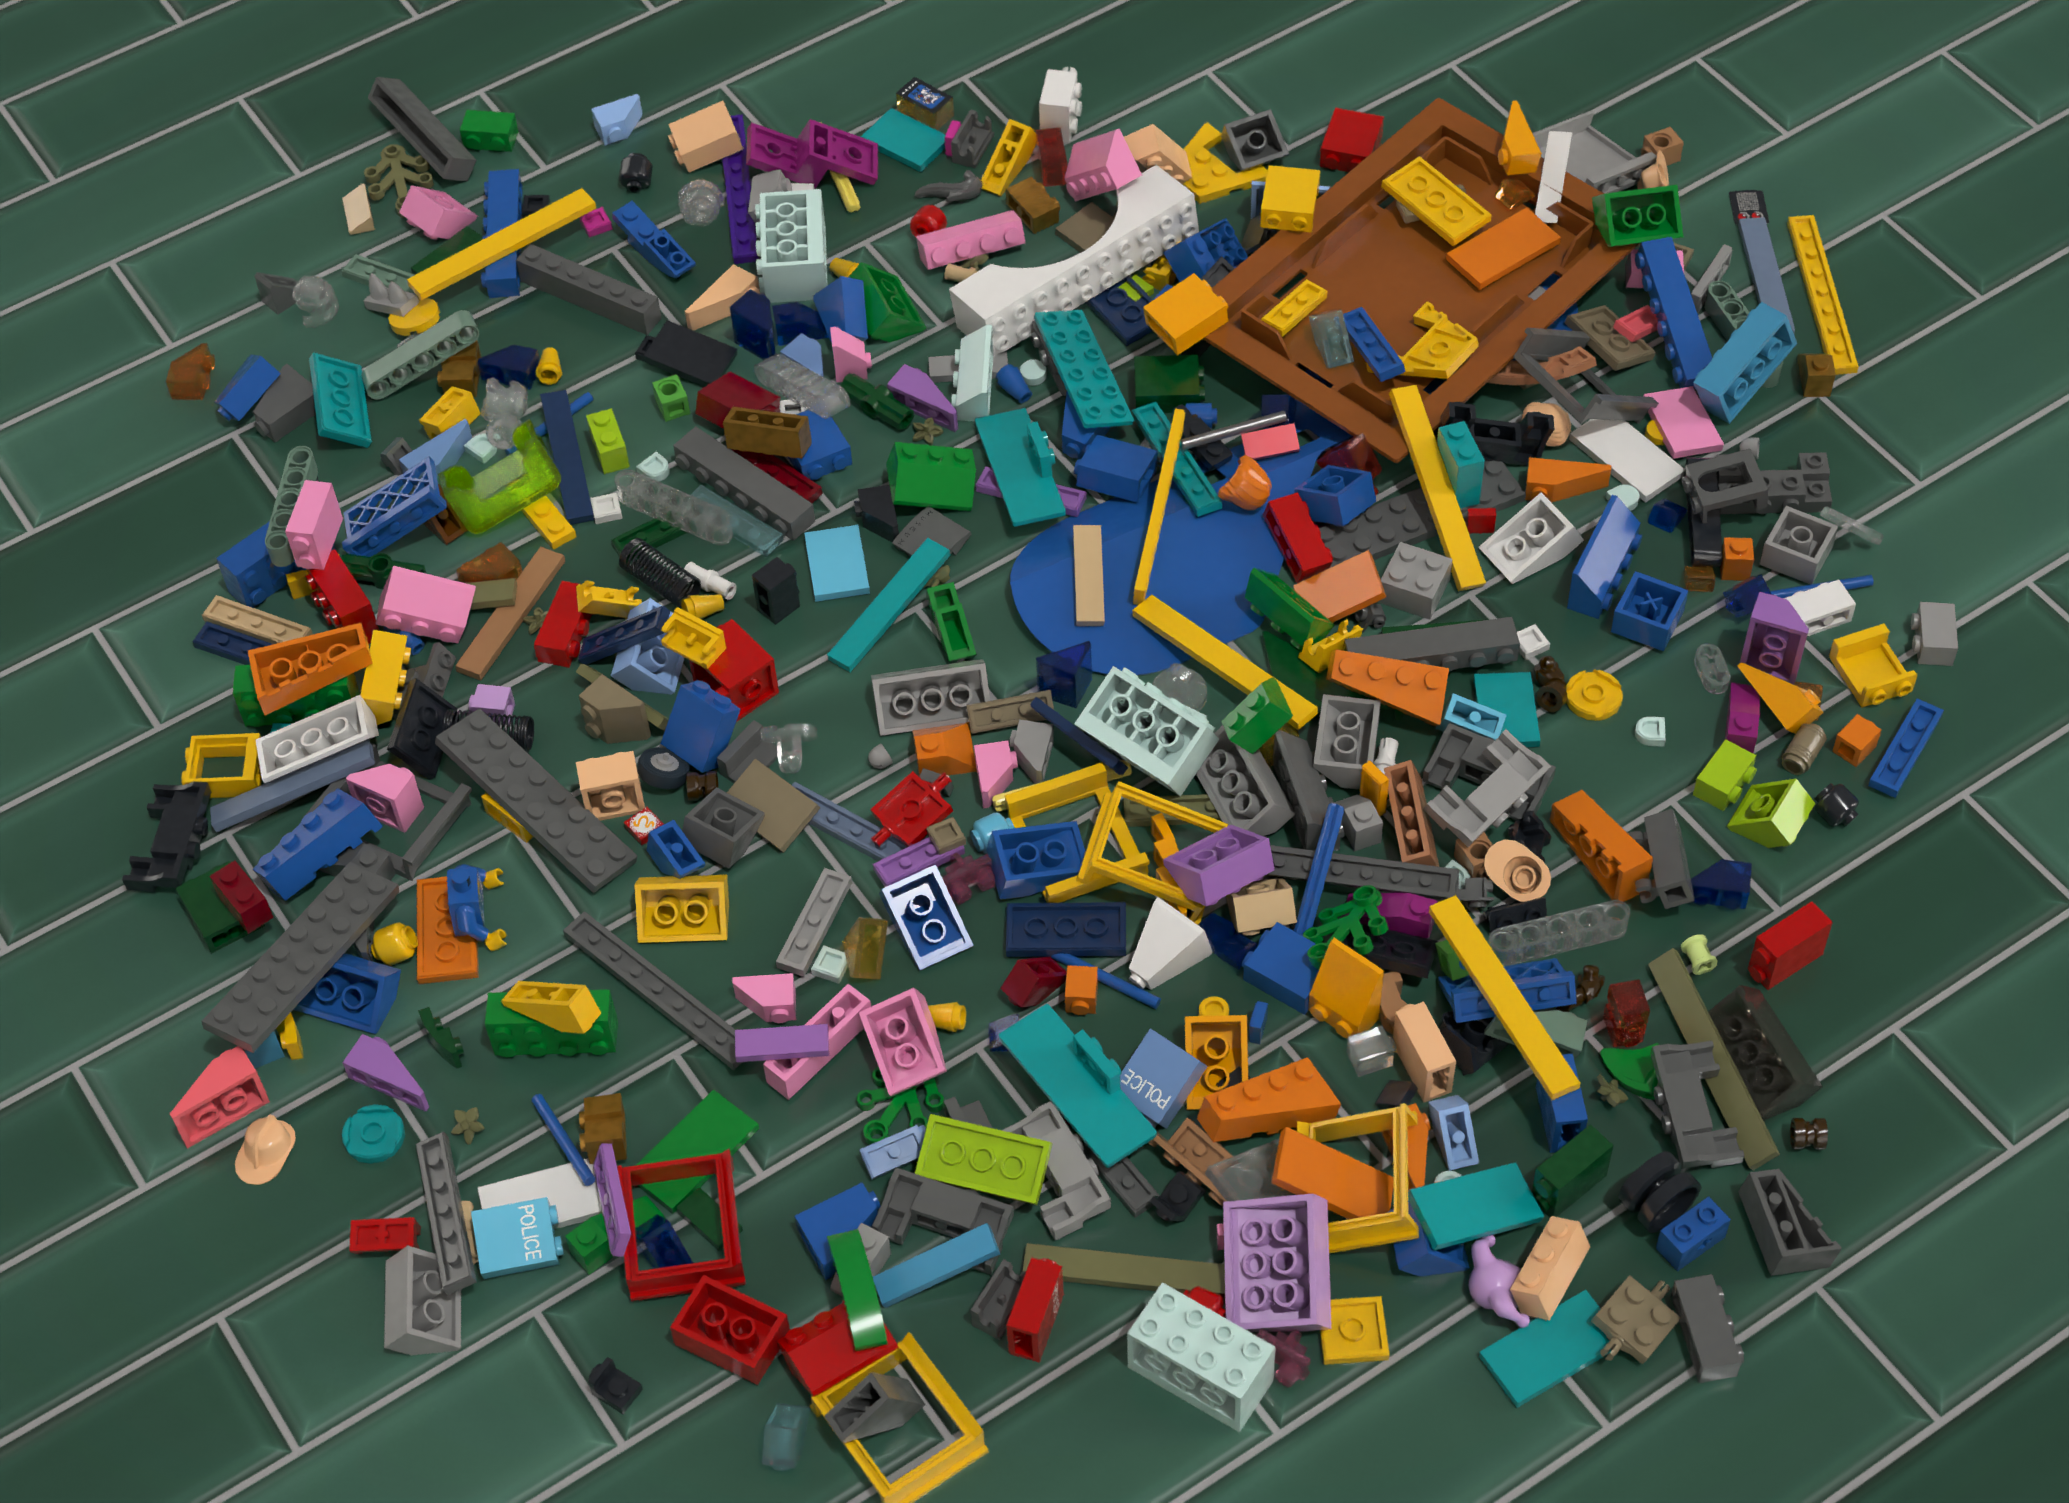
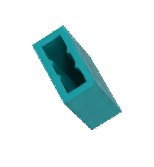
[1437,421,1485,509]

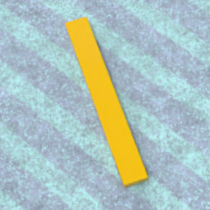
[407,188,596,300]
[1787,215,1859,375]
[1389,385,1486,592]
[1133,408,1185,605]
[1132,595,1318,730]
[1429,895,1580,1100]

